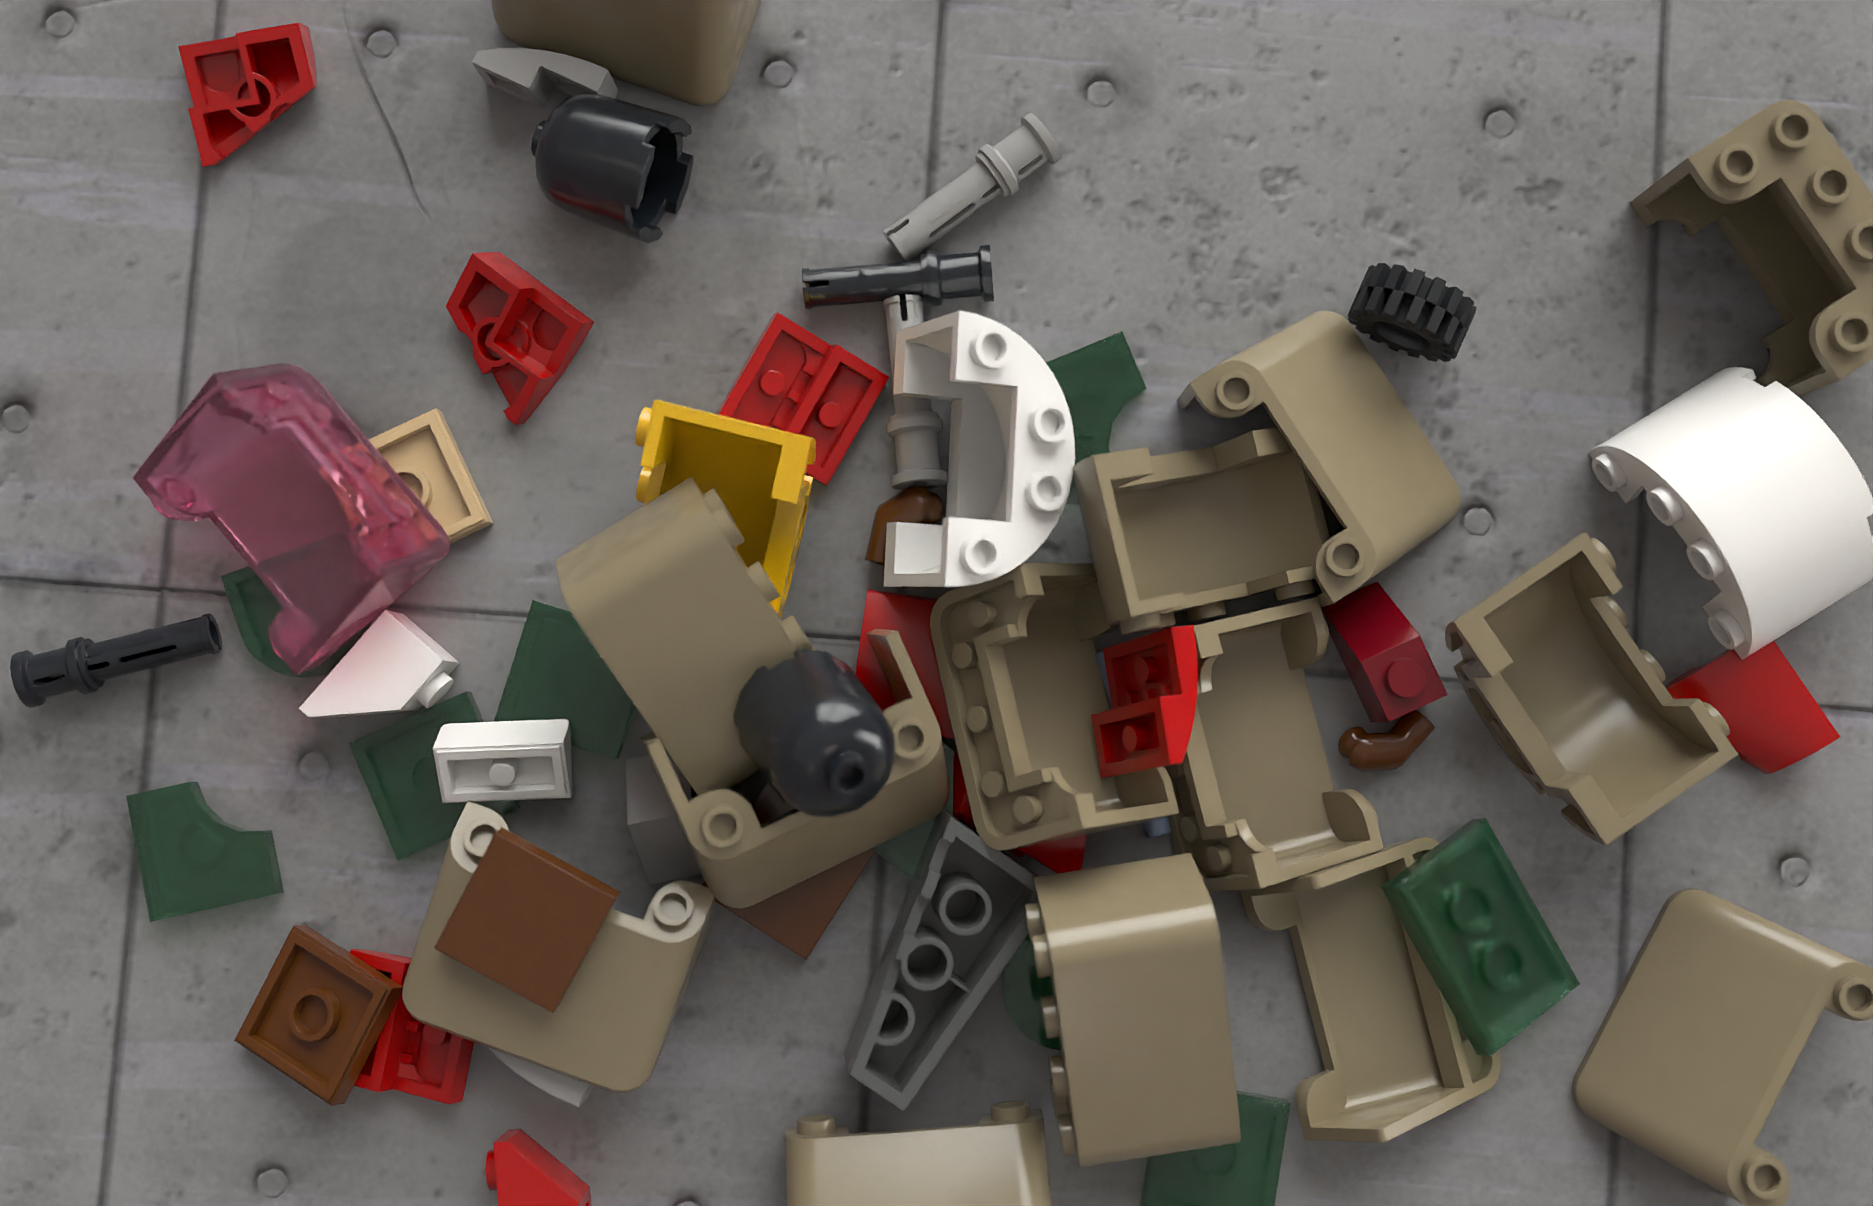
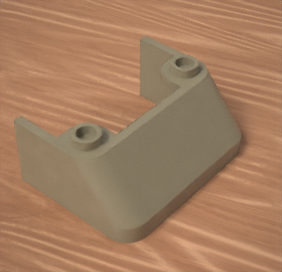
[640,628,950,908]

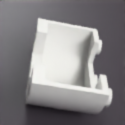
[884,311,1075,587]
[1589,367,1873,660]

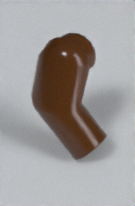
[865,485,943,566]
[1338,710,1435,772]

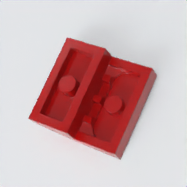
[716,312,889,485]
[855,589,955,739]
[1091,625,1198,778]
[350,949,474,1105]

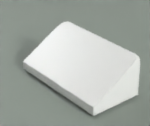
[433,719,573,803]

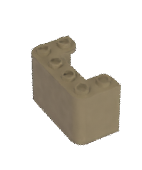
[1629,100,1873,397]
[555,476,817,796]
[1025,853,1241,1168]

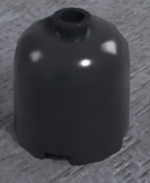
[531,93,694,243]
[733,649,896,818]

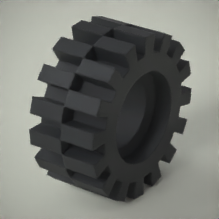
[1347,263,1476,362]

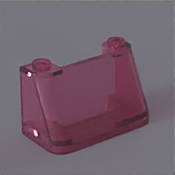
[132,363,450,675]

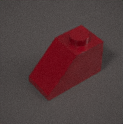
[1321,582,1448,722]

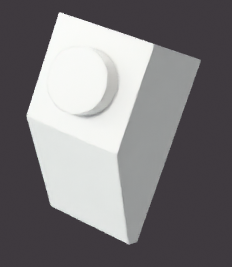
[299,610,459,718]

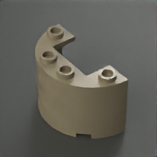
[1073,427,1330,634]
[1445,532,1738,846]

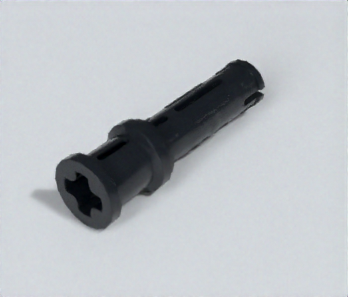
[802,245,994,309]
[10,613,222,708]

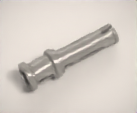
[883,112,1062,262]
[883,294,948,490]

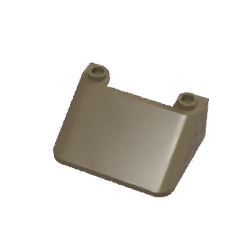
[1177,311,1461,607]
[402,801,716,1094]
[1241,837,1501,1143]
[1572,888,1873,1206]

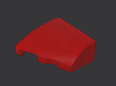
[445,251,595,425]
[1665,641,1840,774]

